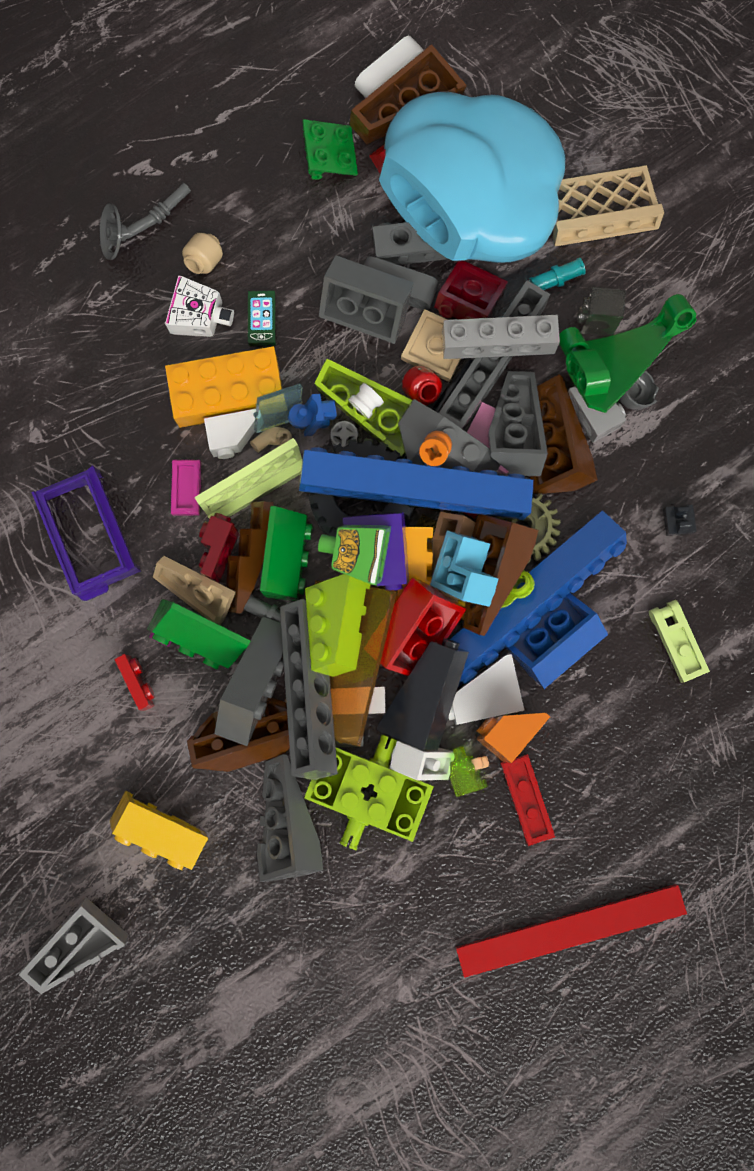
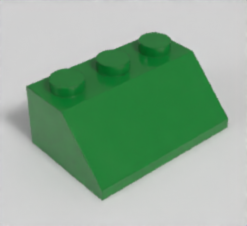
[260,506,313,601]
[147,599,251,670]

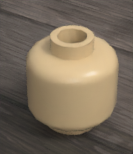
[182,233,223,274]

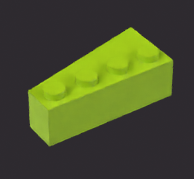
[314,359,412,459]

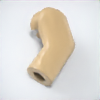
[250,427,292,453]

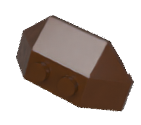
[187,698,290,772]

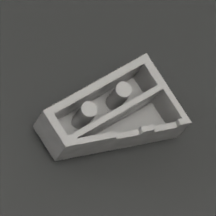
[19,897,129,994]

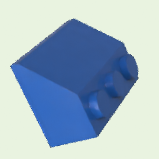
[505,593,608,689]

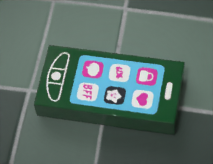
[248,291,276,346]

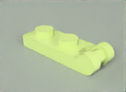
[649,600,710,683]

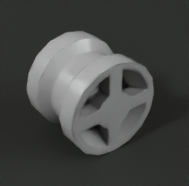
[330,421,358,447]

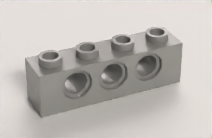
[442,315,560,359]

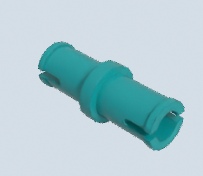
[529,258,586,290]

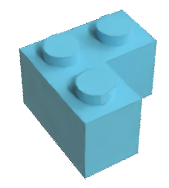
[430,530,498,607]

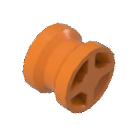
[419,431,452,466]

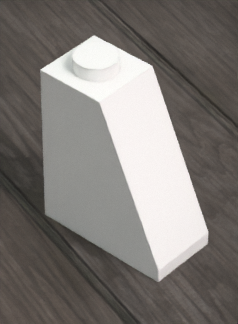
[448,654,524,725]

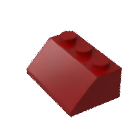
[365,577,467,676]

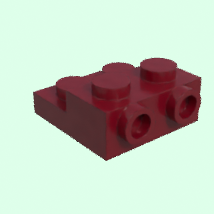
[434,260,508,319]
[199,513,239,584]

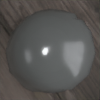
[619,371,659,410]

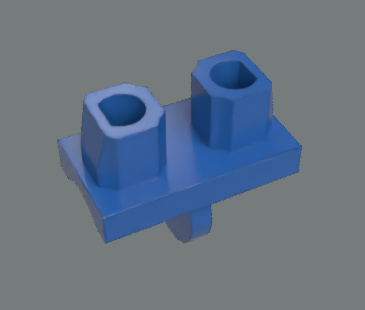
[288,394,337,437]

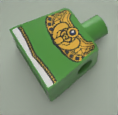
[318,525,391,585]

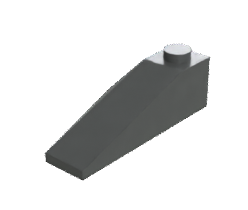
[488,371,548,476]
[257,755,323,882]

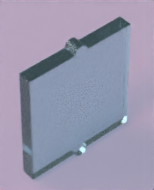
[253,384,303,433]

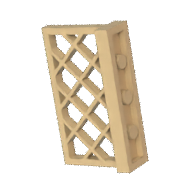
[553,165,664,246]

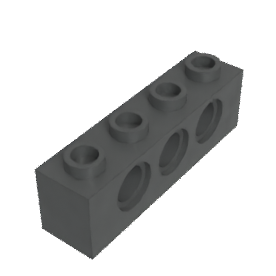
[372,222,448,265]

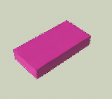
[171,460,201,516]

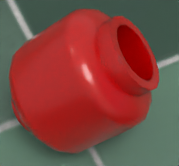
[402,365,442,406]

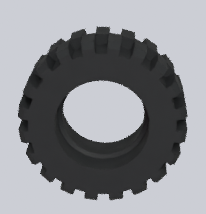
[309,439,414,537]

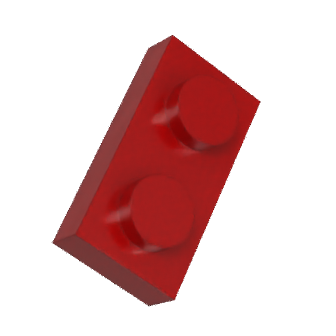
[114,654,155,711]

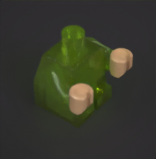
[450,746,489,797]

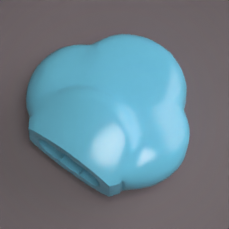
[379,92,565,263]

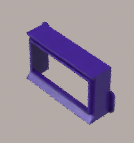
[31,465,141,601]

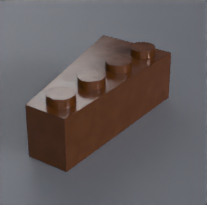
[349,44,467,145]

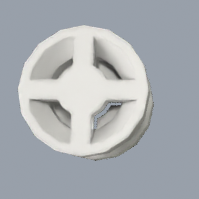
[348,383,384,419]

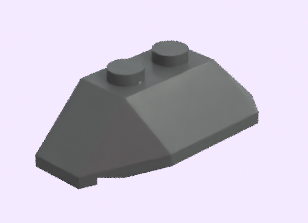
[398,399,501,473]

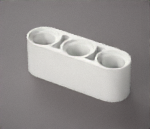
[355,36,424,98]

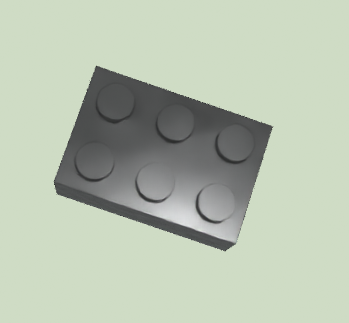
[319,255,414,344]

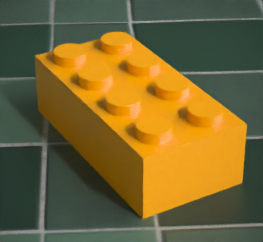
[165,346,286,428]

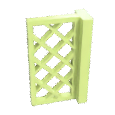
[195,438,302,519]

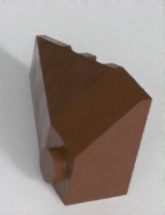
[530,374,597,494]

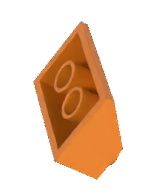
[476,713,550,763]

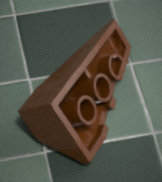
[463,514,539,636]

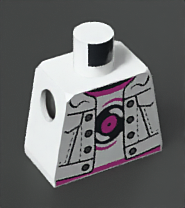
[165,276,234,337]

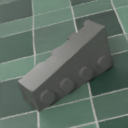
[215,617,284,746]

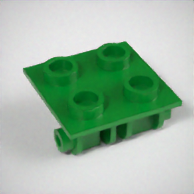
[302,119,358,180]

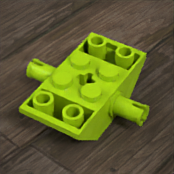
[304,734,434,850]

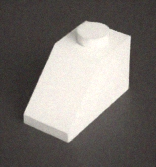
[204,408,262,459]
[389,741,456,780]

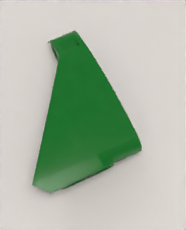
[559,294,697,413]

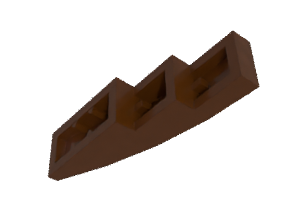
[226,501,274,613]

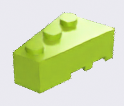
[305,574,371,677]

